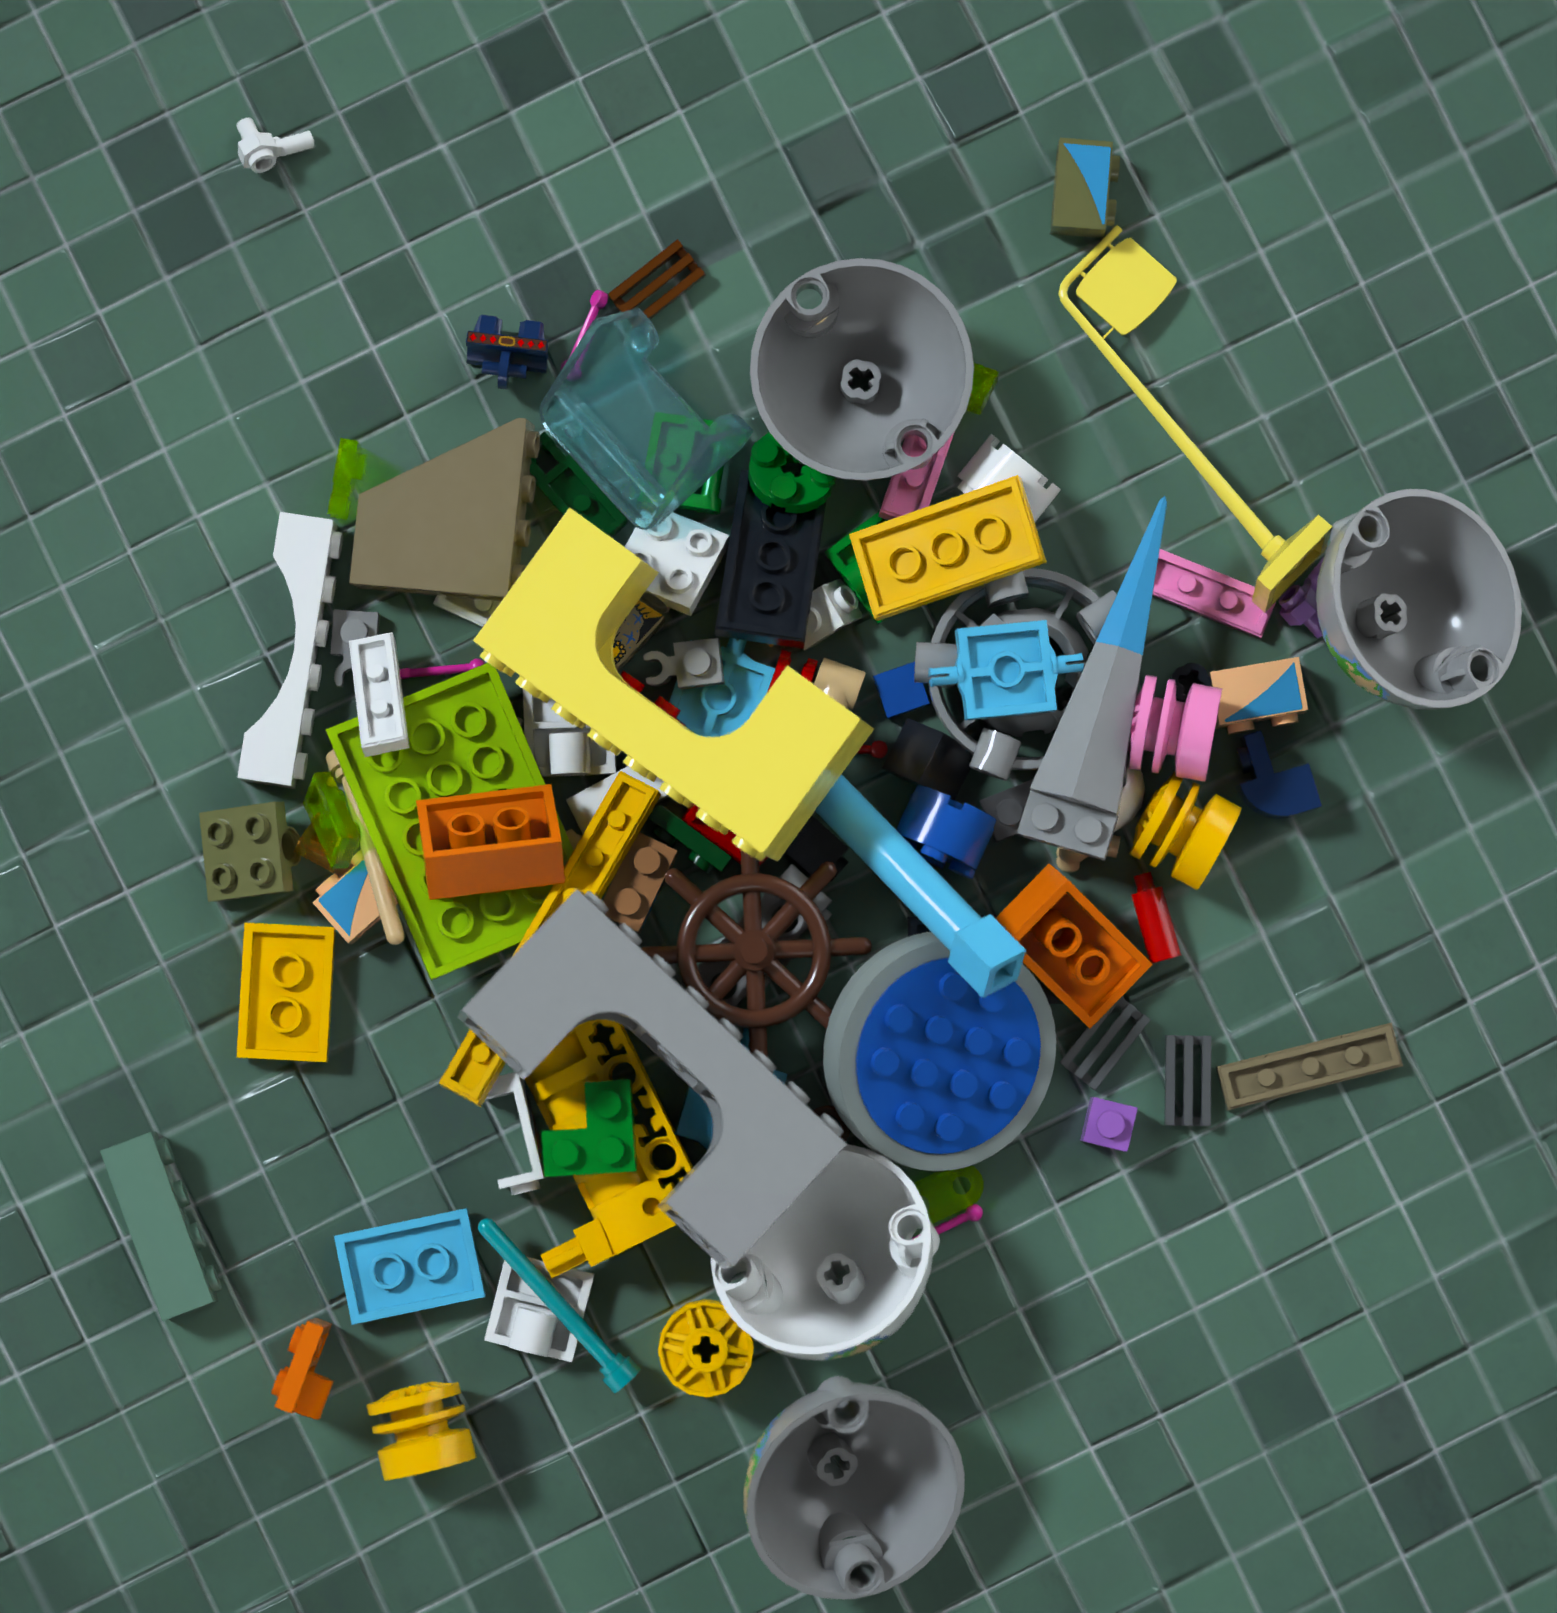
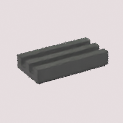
[1059,997,1151,1091]
[1164,1035,1212,1126]

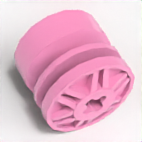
[1129,675,1222,782]

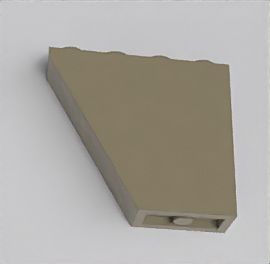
[349,418,540,601]

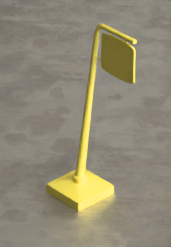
[1058,225,1332,613]

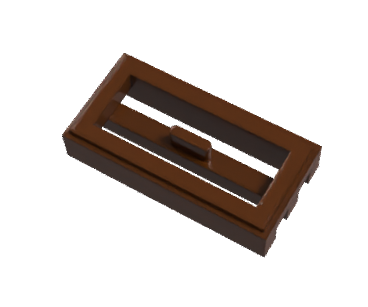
[608,239,706,331]

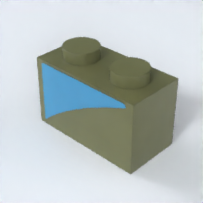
[1050,137,1120,238]

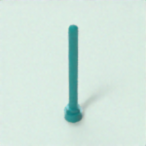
[478,1218,641,1394]

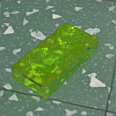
[303,771,361,869]

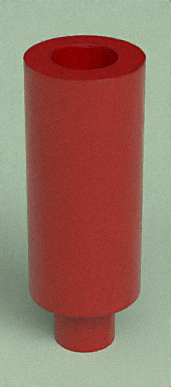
[1131,872,1181,964]

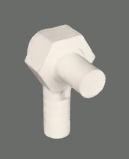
[237,118,314,173]

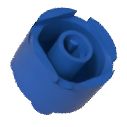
[896,785,997,879]

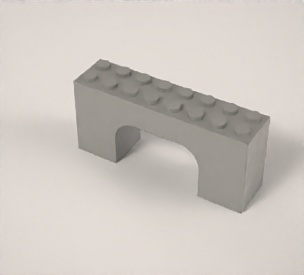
[458,889,847,1269]

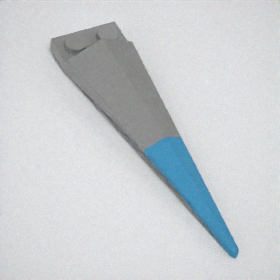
[1017,496,1167,861]

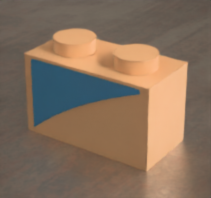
[1208,657,1308,734]
[312,849,398,944]

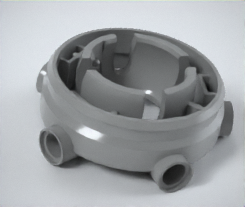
[914,568,1117,781]

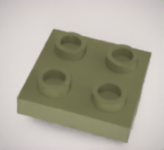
[199,801,302,902]

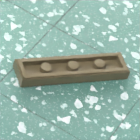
[1216,1022,1403,1110]

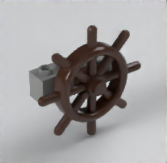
[640,850,872,1058]

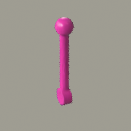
[560,290,608,377]
[399,658,485,679]
[911,1204,983,1240]

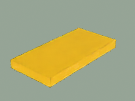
[849,475,1047,621]

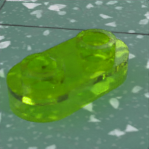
[914,1165,984,1224]

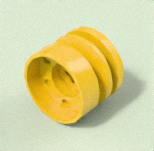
[1129,771,1242,891]
[658,1298,754,1398]
[366,1381,477,1481]

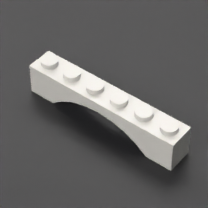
[237,512,343,789]

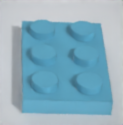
[334,1208,486,1325]

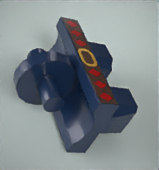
[466,315,548,390]

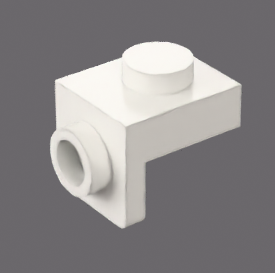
[804,579,862,650]

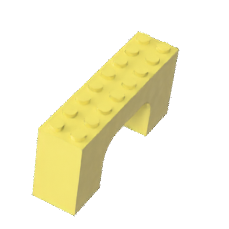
[473,507,874,862]

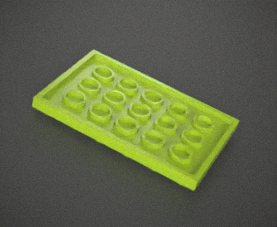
[326,663,574,981]

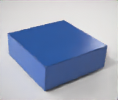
[873,661,930,719]

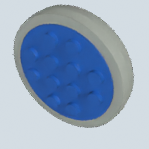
[823,932,1056,1171]

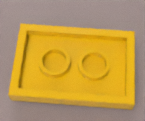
[236,922,336,1062]

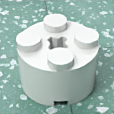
[957,434,1061,522]

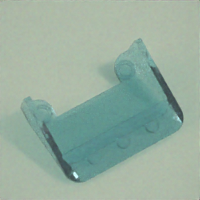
[540,308,754,530]

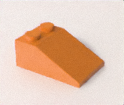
[995,863,1153,1029]

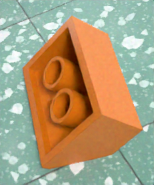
[416,784,565,900]

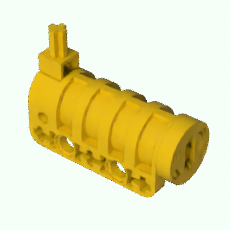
[525,1019,693,1279]

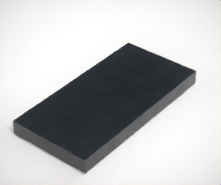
[715,469,827,649]

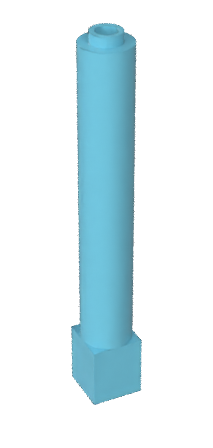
[815,774,1026,998]

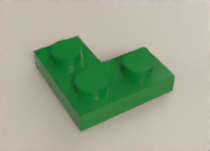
[542,1079,637,1177]

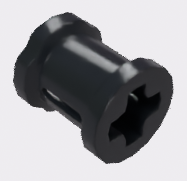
[1170,663,1211,702]

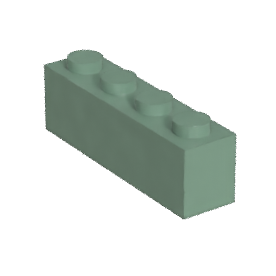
[100,1132,222,1321]

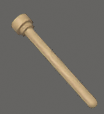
[326,750,404,945]

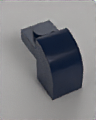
[1236,731,1322,819]

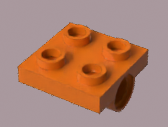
[271,1318,334,1420]

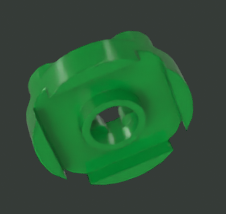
[748,432,837,514]

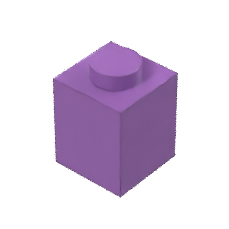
[1080,1097,1138,1152]

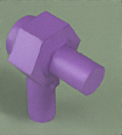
[1278,557,1324,638]

